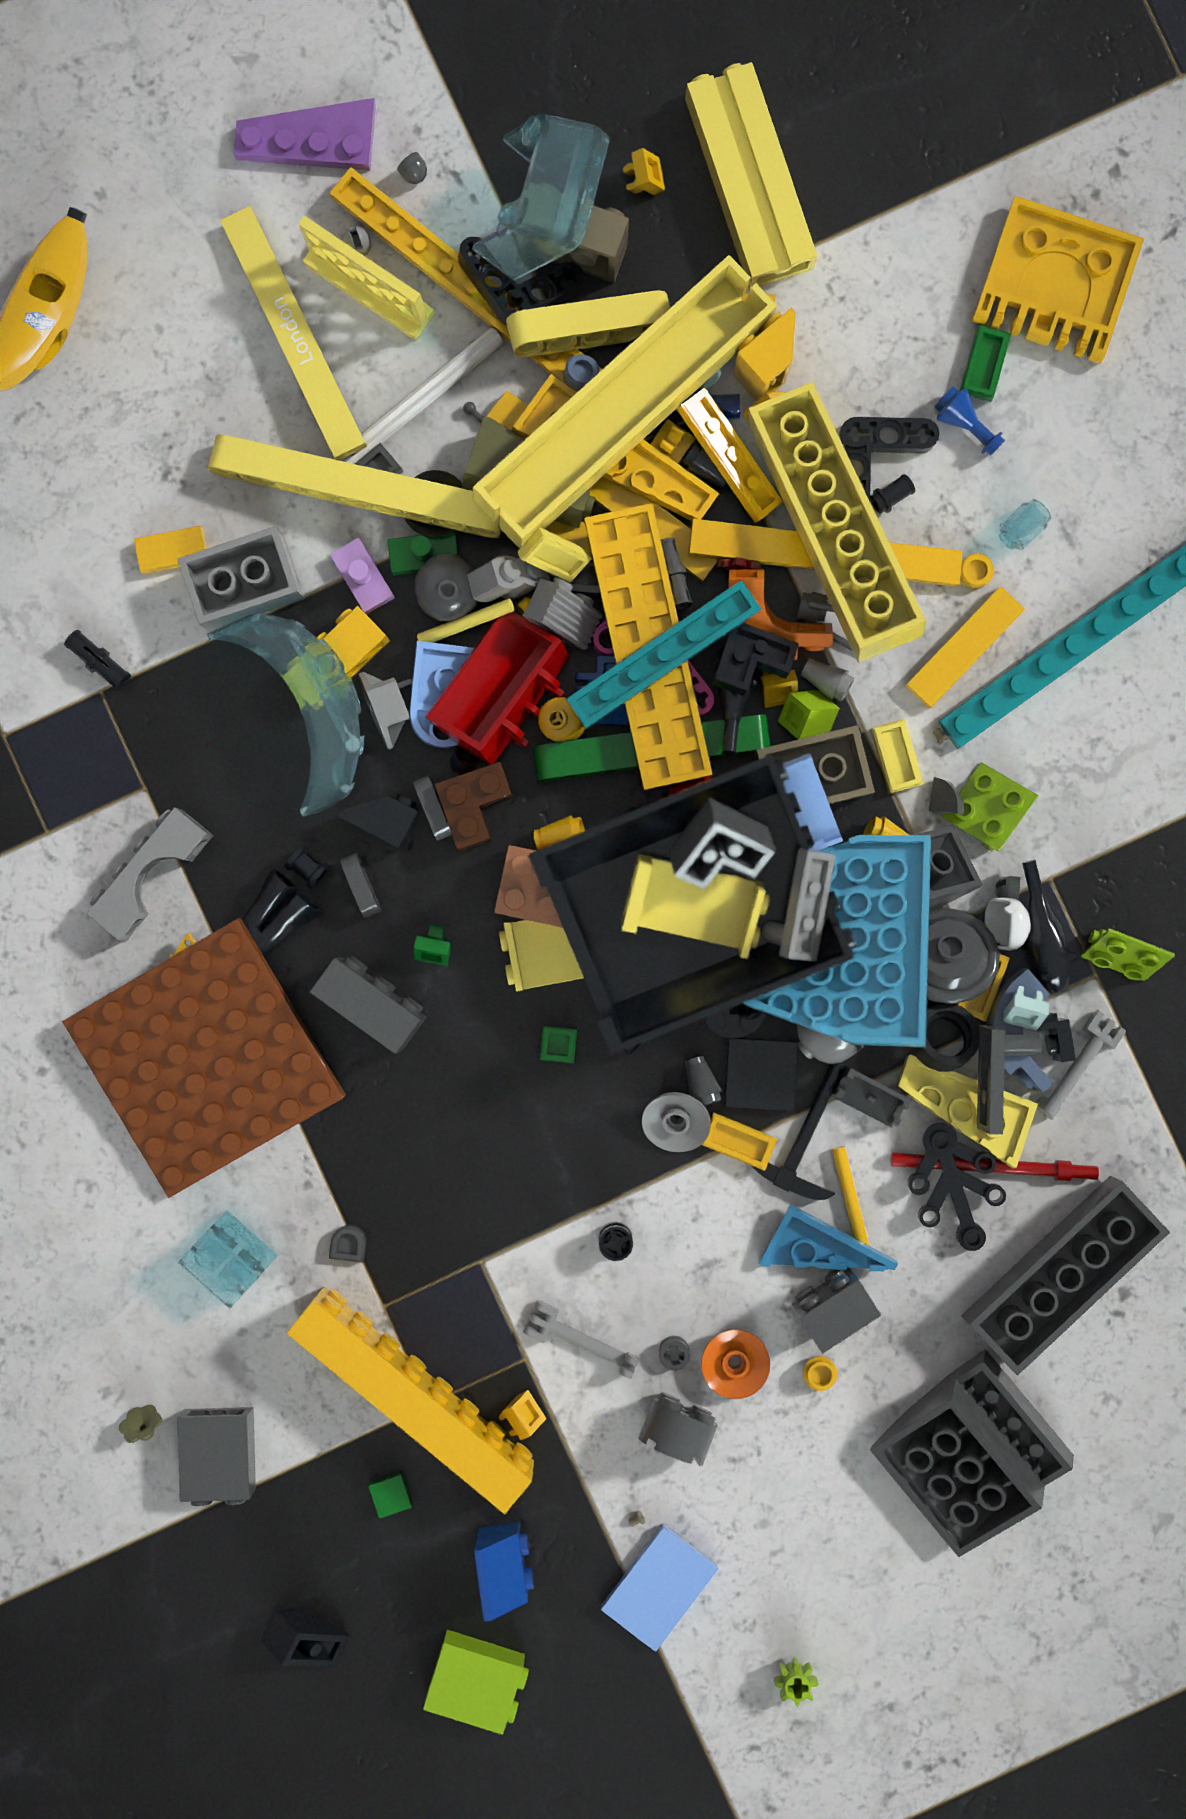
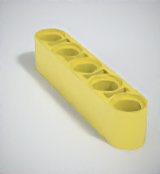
[506,290,671,358]

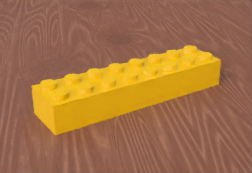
[286,1287,534,1514]

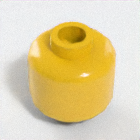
[538,697,585,742]

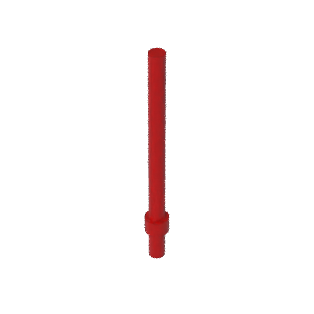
[890,1153,1099,1182]

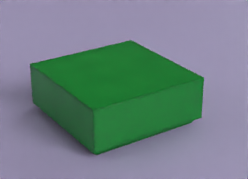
[540,1025,577,1063]
[368,1472,413,1519]

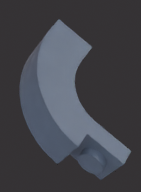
[986,968,1054,1093]

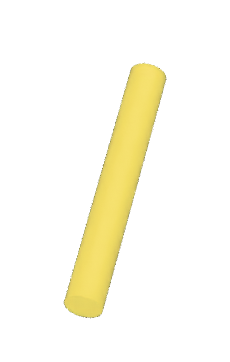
[417,599,514,643]

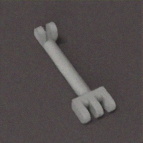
[1035,1010,1126,1120]
[523,1300,640,1379]

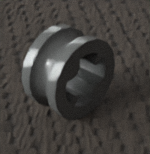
[659,1335,690,1371]

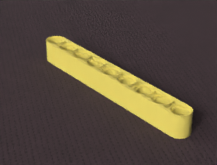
[207,434,501,538]

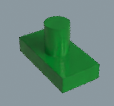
[387,532,458,576]

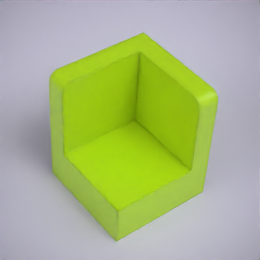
[778,690,840,740]

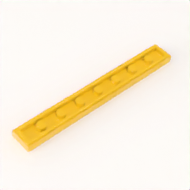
[487,390,718,583]
[688,519,963,587]

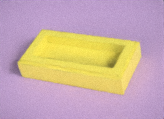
[517,527,593,583]
[870,719,924,794]

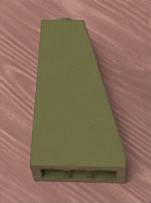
[462,416,595,528]

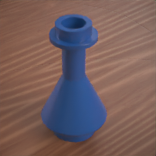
[934,386,1005,456]

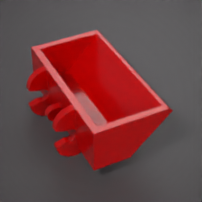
[425,612,570,765]

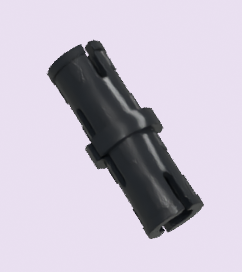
[64,630,131,690]

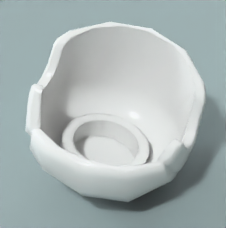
[984,898,1031,951]

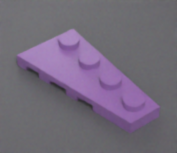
[234,98,376,171]

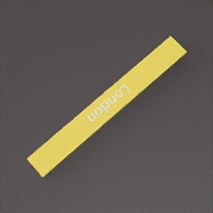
[220,206,367,461]

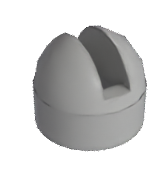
[343,226,371,256]

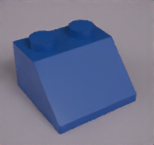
[474,1522,534,1622]

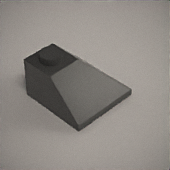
[915,825,983,911]

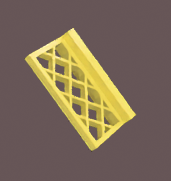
[298,215,435,341]

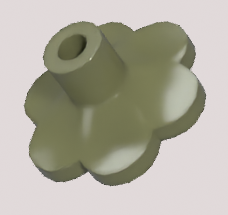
[119,1404,162,1443]

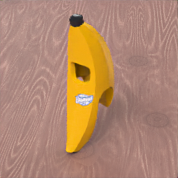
[0,207,88,391]

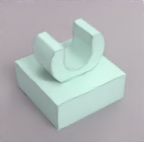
[1003,986,1050,1031]

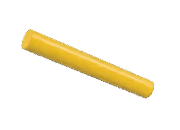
[832,1146,870,1246]

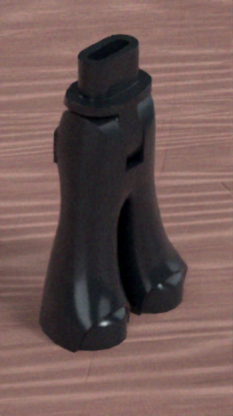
[242,868,322,958]

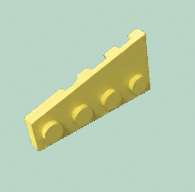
[896,1054,1038,1169]

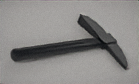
[751,1062,845,1200]

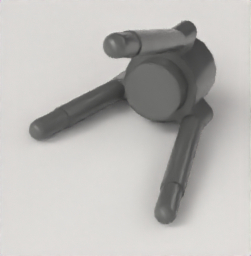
[797,592,852,651]

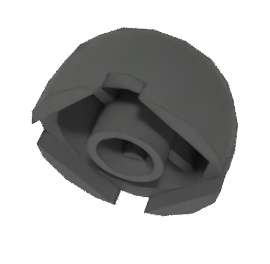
[414,553,479,622]

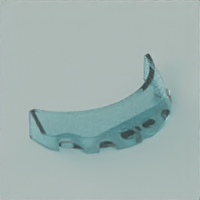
[206,614,364,817]

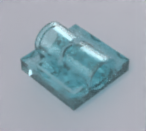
[178,1210,278,1309]

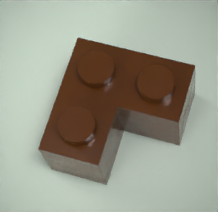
[435,762,513,852]

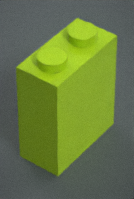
[423,1630,529,1735]

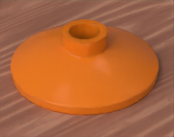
[701,1329,770,1399]

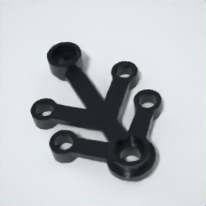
[907,1123,1006,1251]

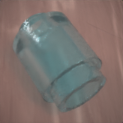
[999,499,1051,550]

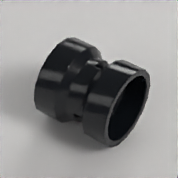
[599,1221,633,1261]

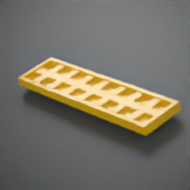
[584,503,712,791]

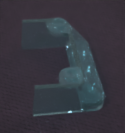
[472,113,610,281]

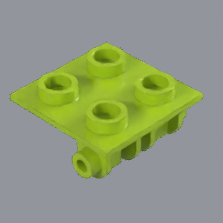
[942,762,1038,852]
[1081,928,1175,981]

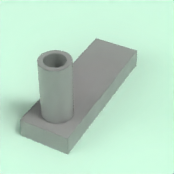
[761,849,836,961]

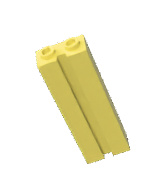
[685,62,817,290]

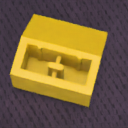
[733,307,796,401]

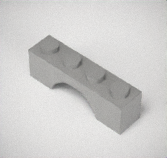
[87,807,214,940]

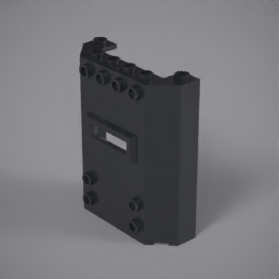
[528,755,857,1055]

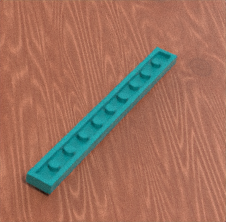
[938,544,1186,749]

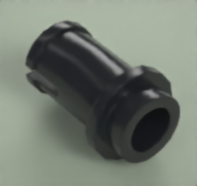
[870,474,916,514]

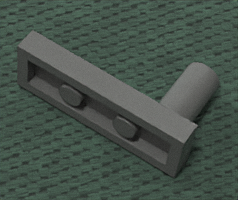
[977,1025,1042,1135]

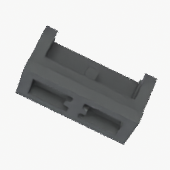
[831,1066,913,1128]

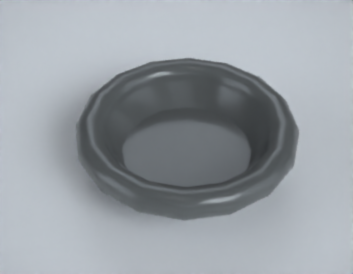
[927,907,1000,1004]

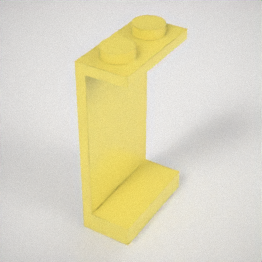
[621,854,769,959]
[499,920,584,991]

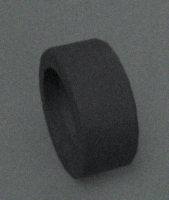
[911,1003,980,1072]

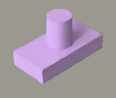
[330,537,395,615]

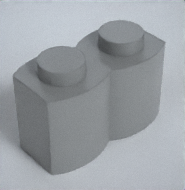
[467,555,550,602]

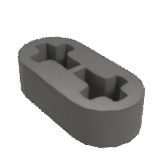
[413,775,452,841]
[340,853,381,919]

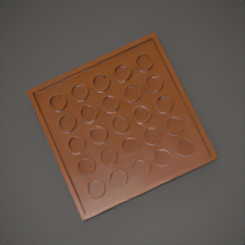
[62,918,346,1198]

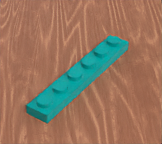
[566,580,761,730]

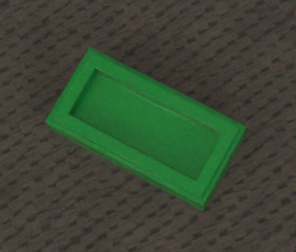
[959,325,1011,402]

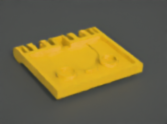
[971,195,1144,364]

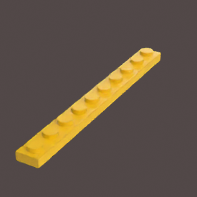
[329,167,603,392]

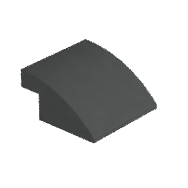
[870,1349,1074,1557]

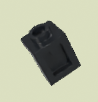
[1028,1013,1076,1062]

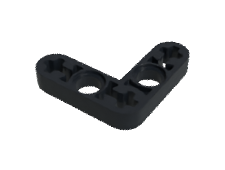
[458,237,584,325]
[839,417,940,501]

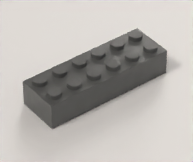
[961,1176,1170,1376]

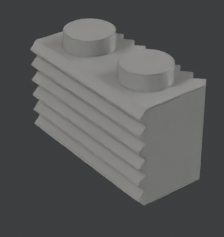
[523,577,603,650]

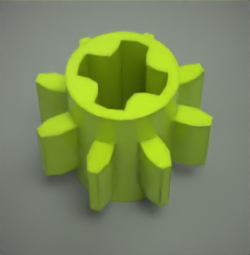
[774,1657,819,1707]

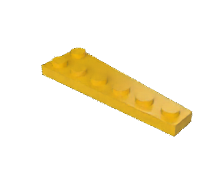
[512,374,719,521]

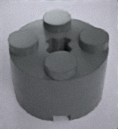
[638,1392,718,1466]

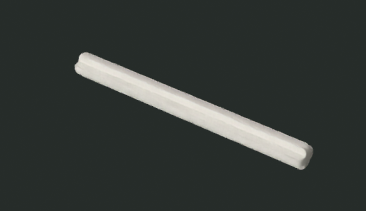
[341,328,503,464]

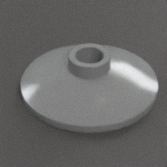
[642,1092,711,1152]

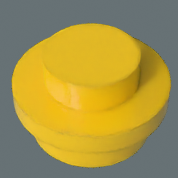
[803,1355,838,1391]

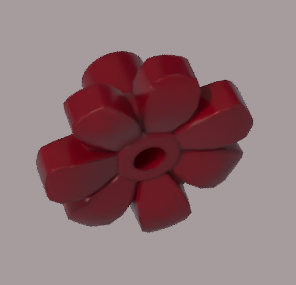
[717,557,761,572]

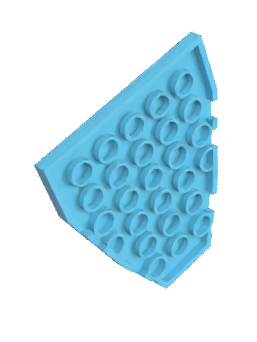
[743,835,931,1047]

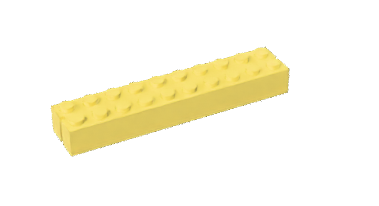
[473,255,778,549]

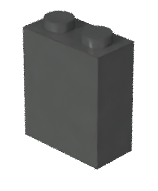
[177,1407,256,1506]

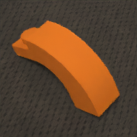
[729,569,833,660]

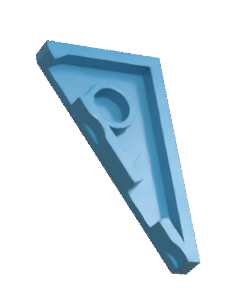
[759,1204,898,1272]

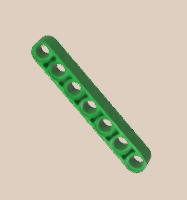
[533,715,770,782]

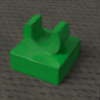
[414,924,451,966]

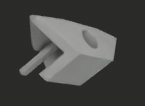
[359,672,412,750]

